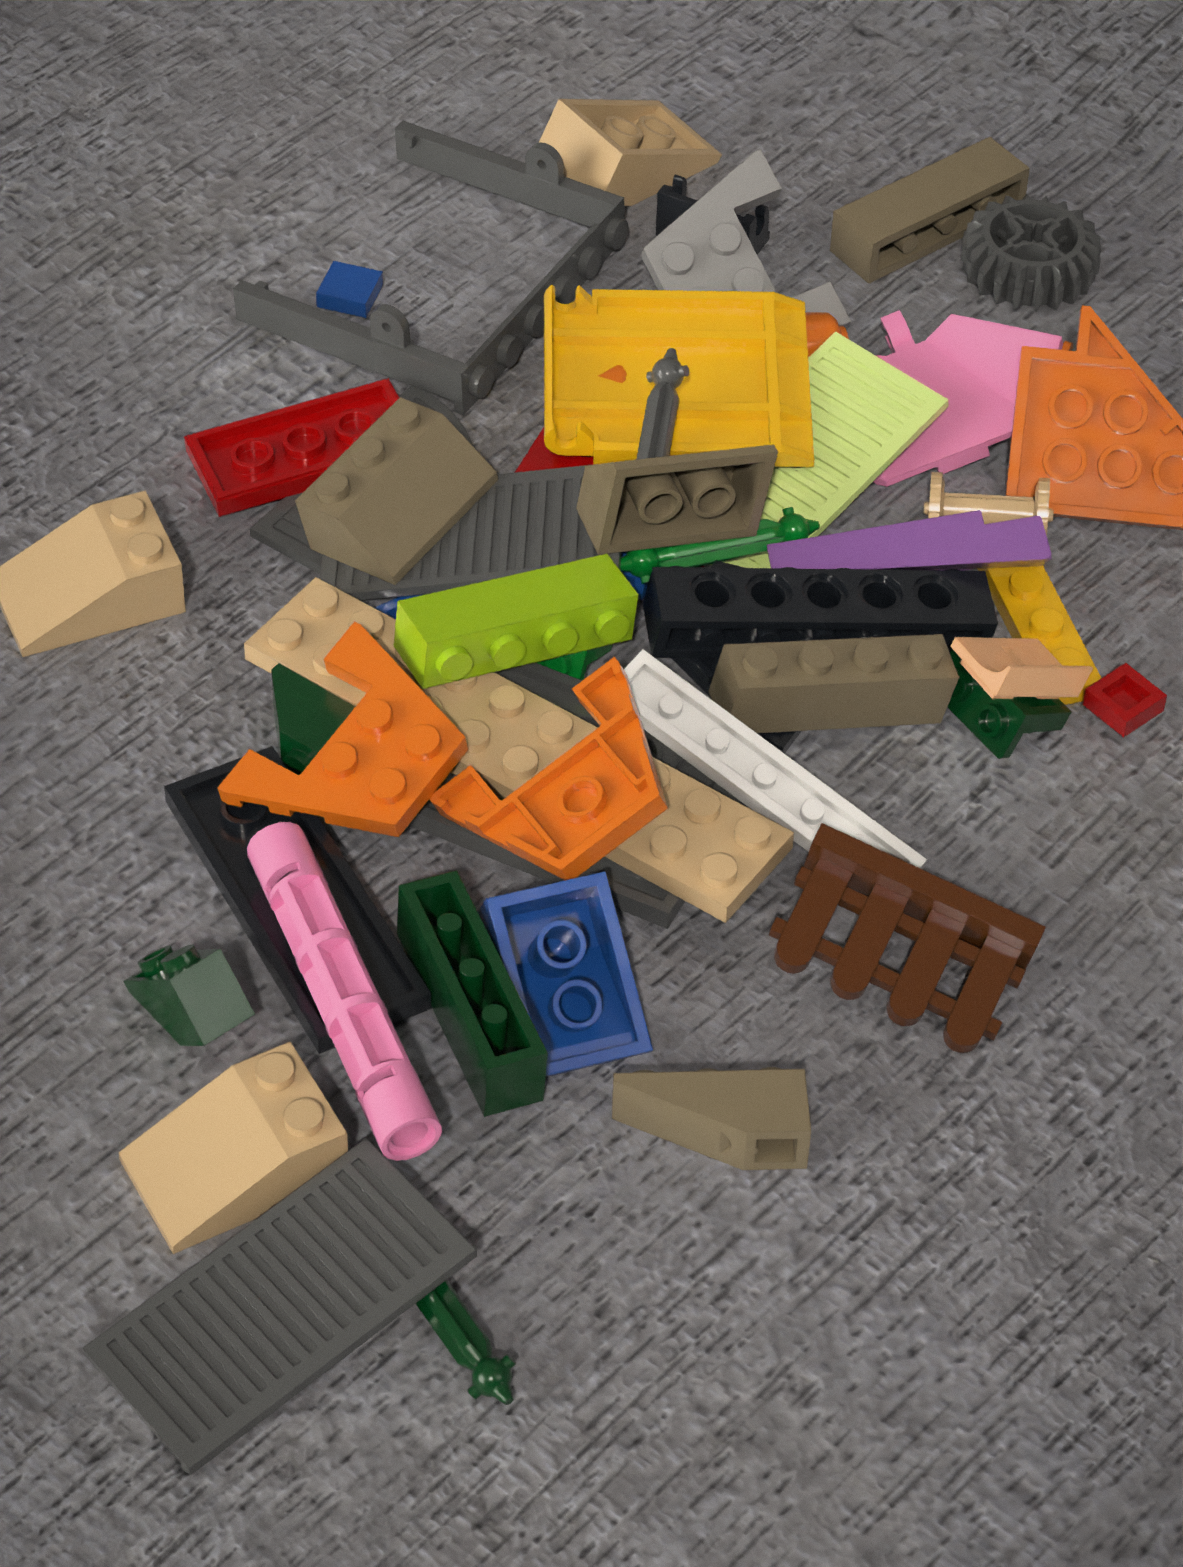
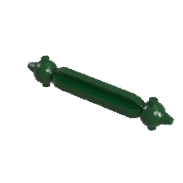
[416,1280,516,1405]

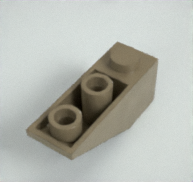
[612,1067,811,1170]

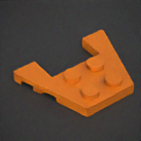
[217,621,468,837]
[429,657,668,880]

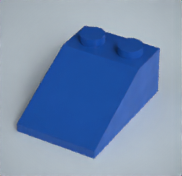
[478,871,653,1077]

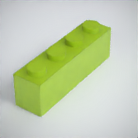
[394,554,638,689]

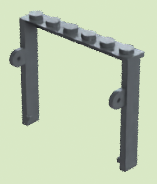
[233,121,628,415]

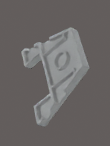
[641,149,851,330]

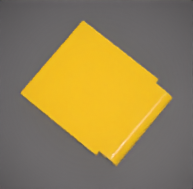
[544,285,814,467]

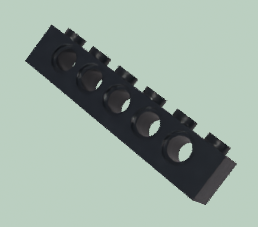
[642,566,998,658]

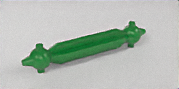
[621,507,820,584]

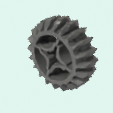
[961,194,1101,312]

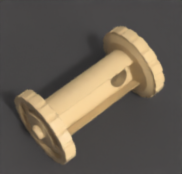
[924,472,1054,536]

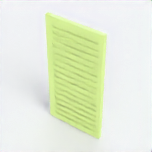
[709,331,949,568]

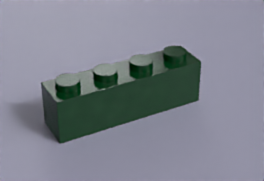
[397,870,548,1117]

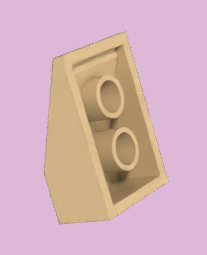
[539,99,722,206]
[0,490,186,657]
[118,1042,348,1254]

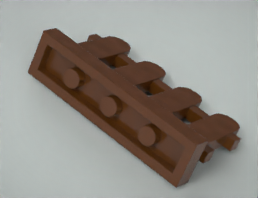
[769,823,1046,1053]

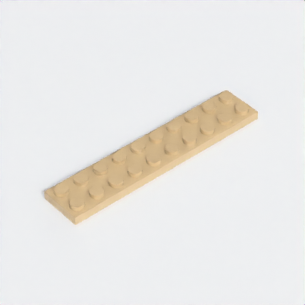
[244,577,794,923]

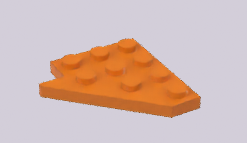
[1005,305,1183,530]

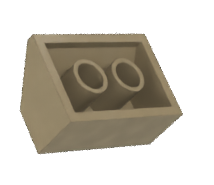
[295,397,499,585]
[576,444,778,555]

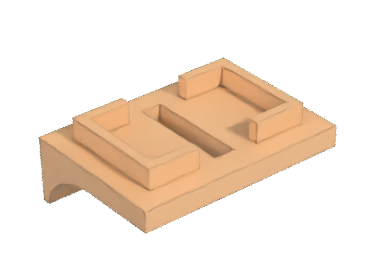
[950,637,1093,699]

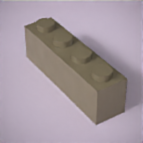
[830,137,1030,284]
[709,634,959,733]

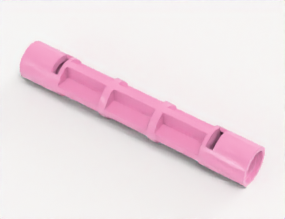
[247,822,442,1161]

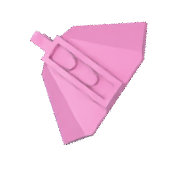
[873,310,1063,487]

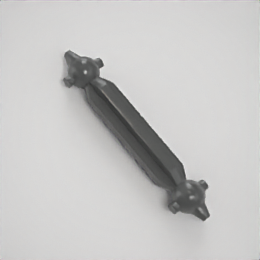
[636,348,689,460]

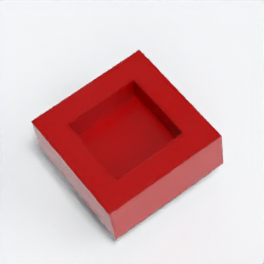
[1082,663,1167,738]

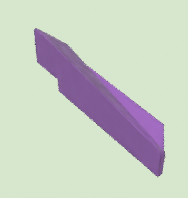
[767,510,1052,570]

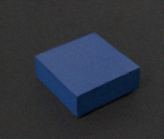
[316,261,383,318]

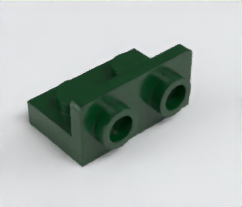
[947,649,1072,759]

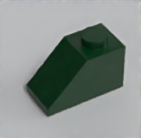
[271,663,355,775]

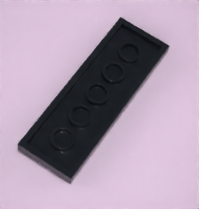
[164,746,432,1054]

